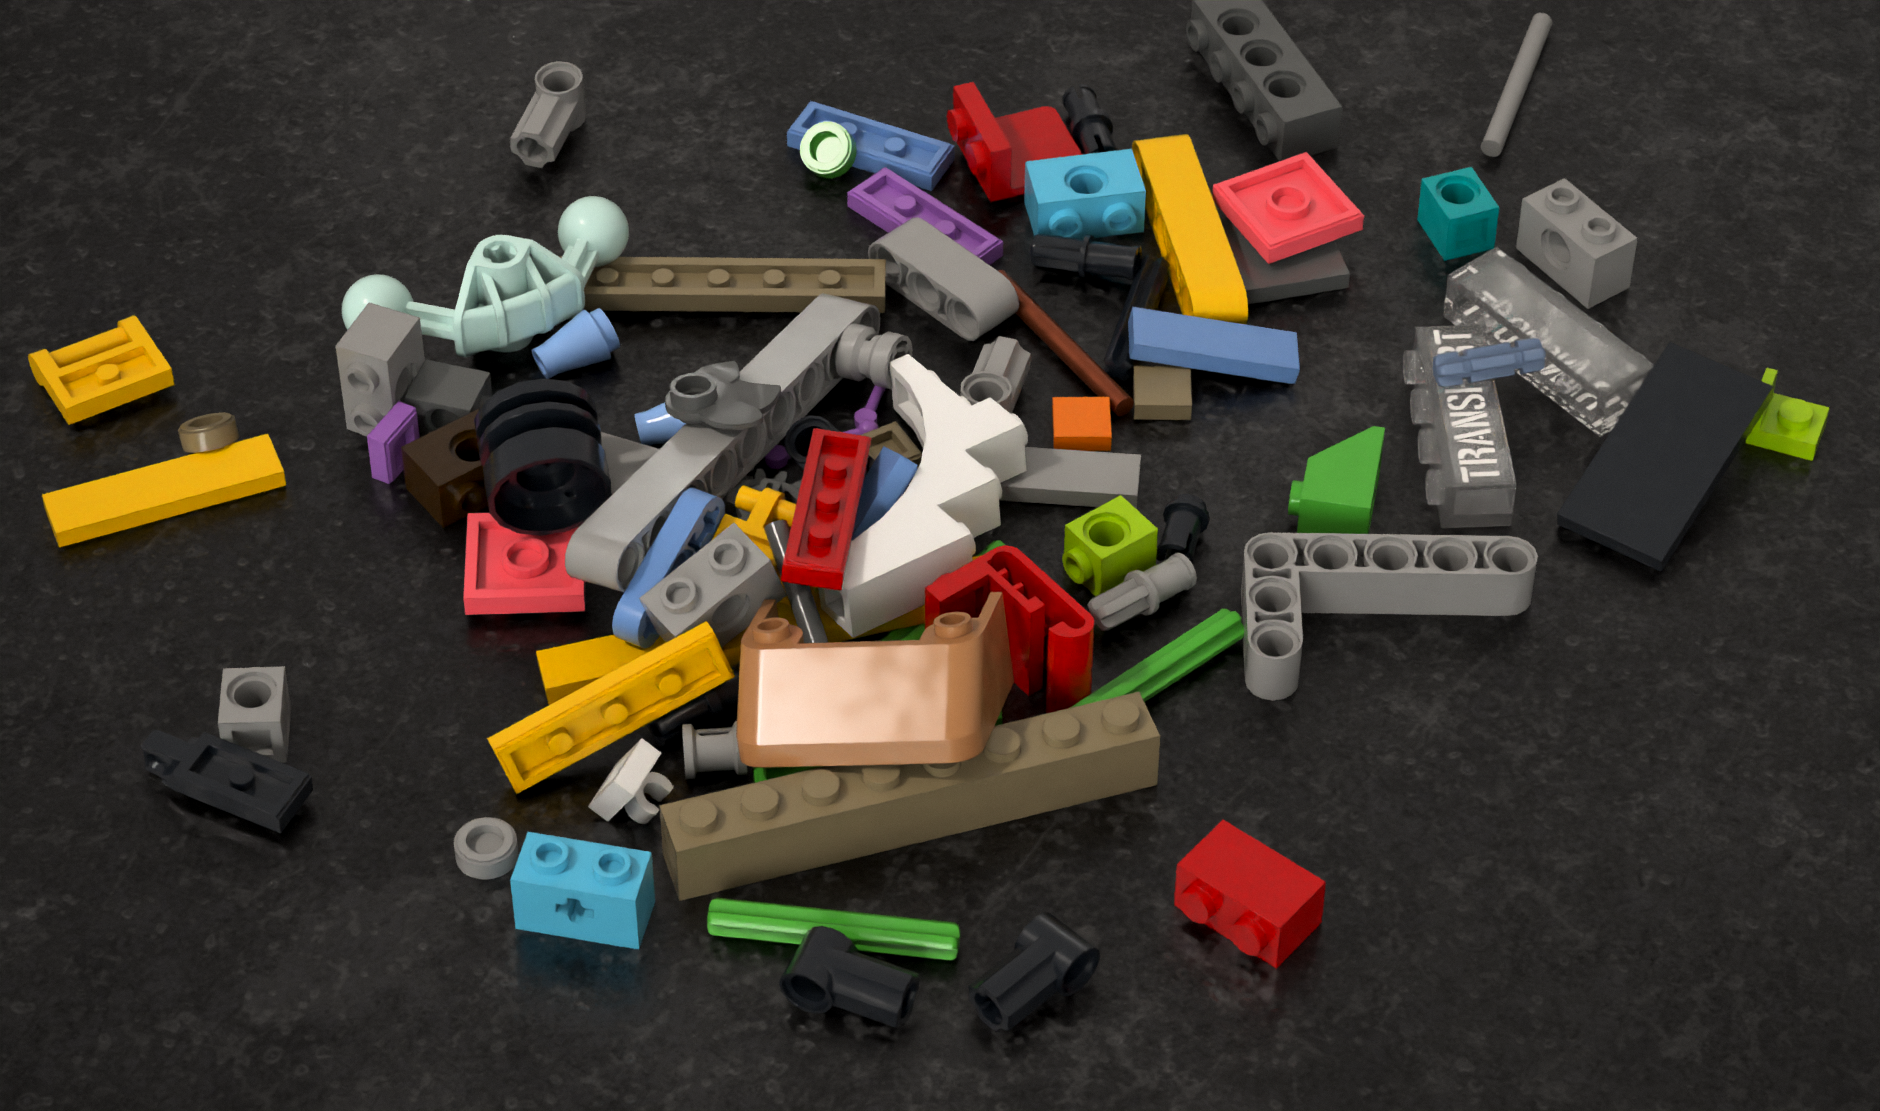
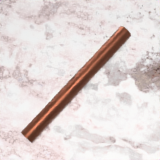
[998,270,1134,416]

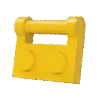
[28,315,175,425]

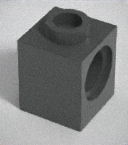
[405,359,492,437]

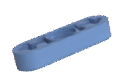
[612,488,725,648]

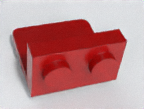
[947,82,1083,202]

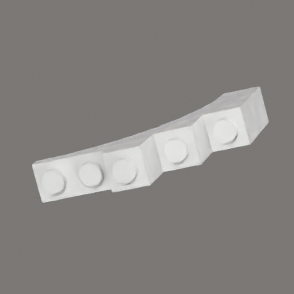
[818,354,1028,638]

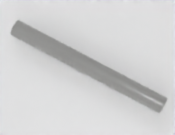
[1481,13,1552,157]

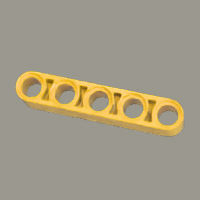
[1132,134,1248,324]

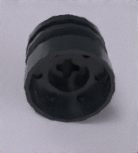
[474,379,612,536]

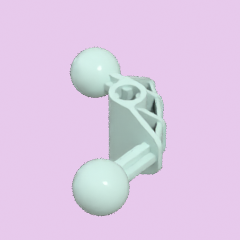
[342,196,629,358]

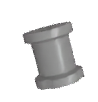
[682,721,747,779]

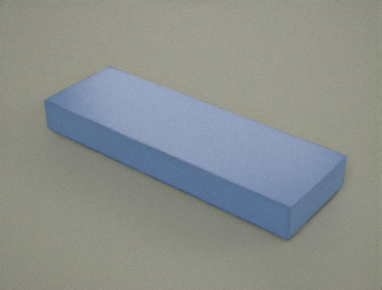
[787,101,955,191]
[1128,307,1300,384]

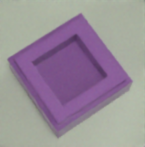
[367,401,420,484]

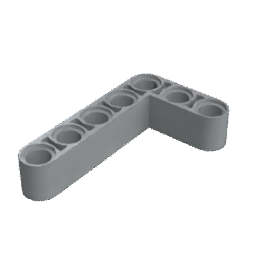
[1241,532,1538,701]

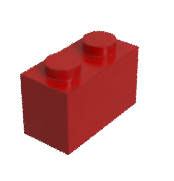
[1174,820,1326,969]

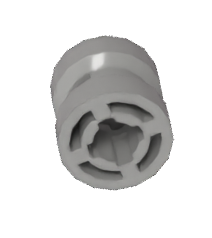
[835,323,913,390]

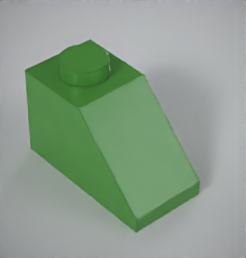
[1288,426,1385,534]

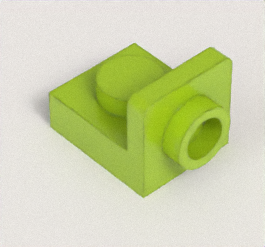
[1745,368,1830,461]

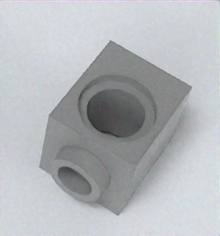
[218,666,291,763]

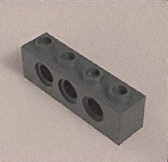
[1186,0,1342,161]

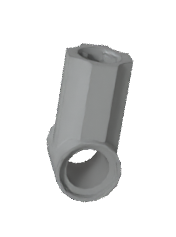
[510,61,586,168]
[960,336,1031,414]

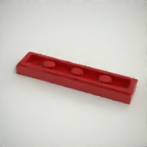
[781,428,872,591]

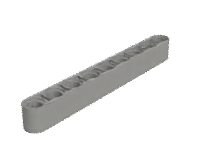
[565,293,880,592]

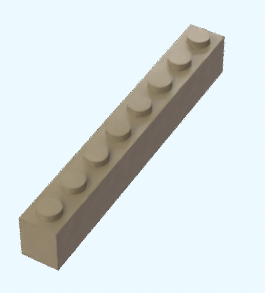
[660,692,1160,901]

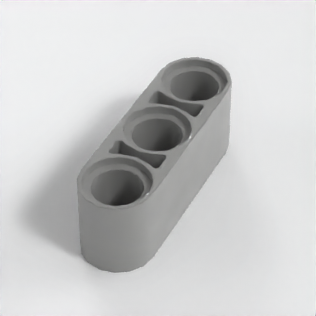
[868,217,1019,341]

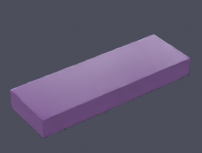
[847,167,1003,265]

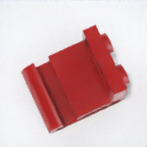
[925,546,1094,713]

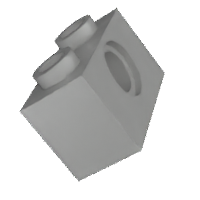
[1516,178,1638,309]
[336,302,425,437]
[639,523,787,648]

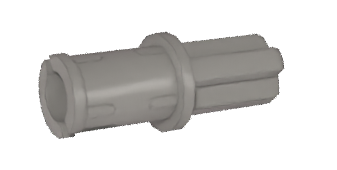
[1088,553,1197,631]

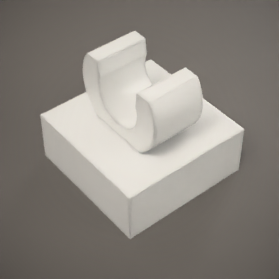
[588,738,673,825]

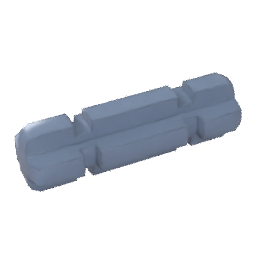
[1432,337,1546,388]

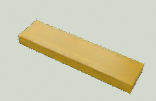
[42,434,286,548]
[487,621,735,794]

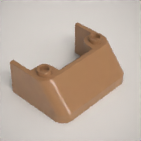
[736,592,1014,768]

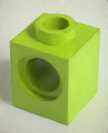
[1062,495,1158,596]

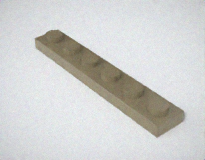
[558,256,886,313]

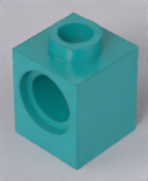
[1417,167,1499,261]

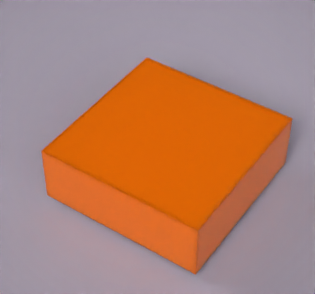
[1052,397,1112,451]

